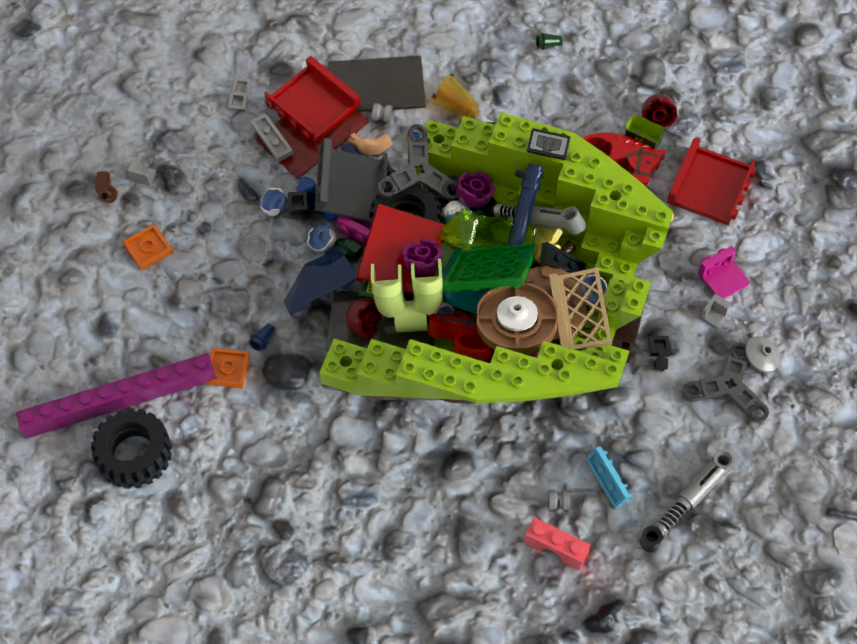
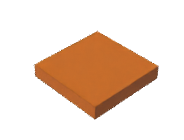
[122,224,174,271]
[205,348,251,389]

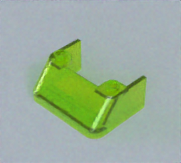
[438,209,537,251]

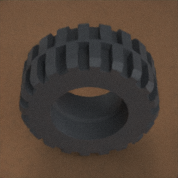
[369,183,442,227]
[91,408,172,489]

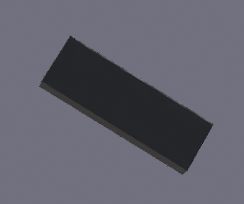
[540,242,586,279]

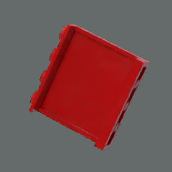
[264,56,361,144]
[667,138,757,226]
[355,204,447,296]

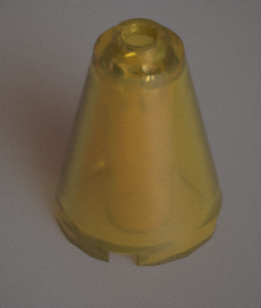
[430,73,481,119]

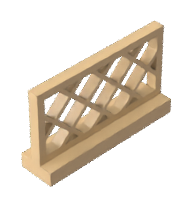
[549,267,612,351]

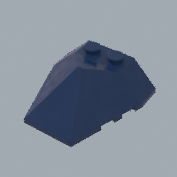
[283,246,357,315]

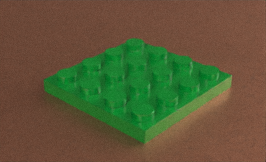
[442,243,538,293]

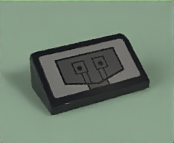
[527,128,571,160]

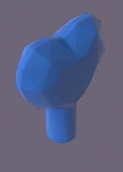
[296,177,316,193]

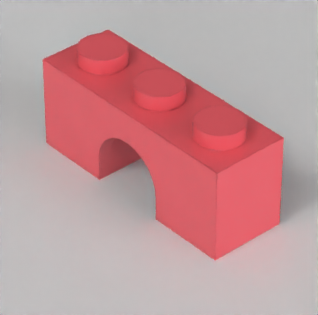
[524,517,590,571]

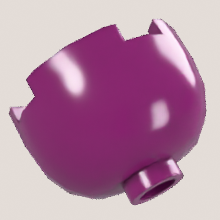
[456,171,496,209]
[403,239,443,277]

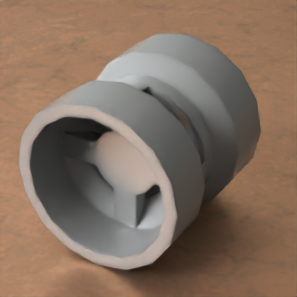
[372,103,393,123]
[548,490,570,510]

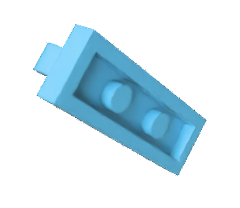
[585,446,633,509]

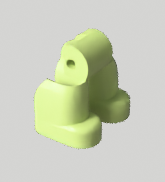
[371,259,443,333]

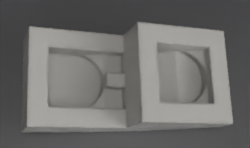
[228,77,252,111]

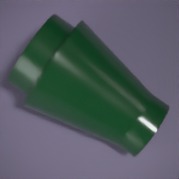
[536,33,563,50]

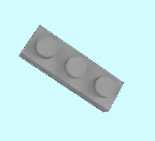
[250,113,293,162]

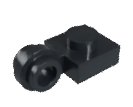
[648,336,671,372]

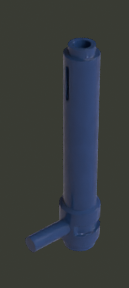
[507,163,544,246]

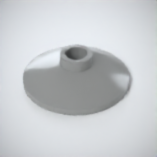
[745,336,780,372]

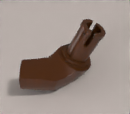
[95,171,118,203]

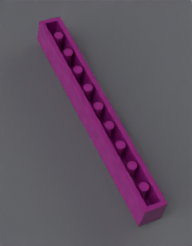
[16,353,217,439]

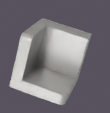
[127,156,157,186]
[700,294,732,328]

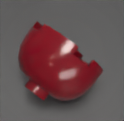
[641,94,677,128]
[345,298,383,339]

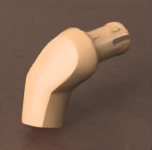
[348,133,393,155]

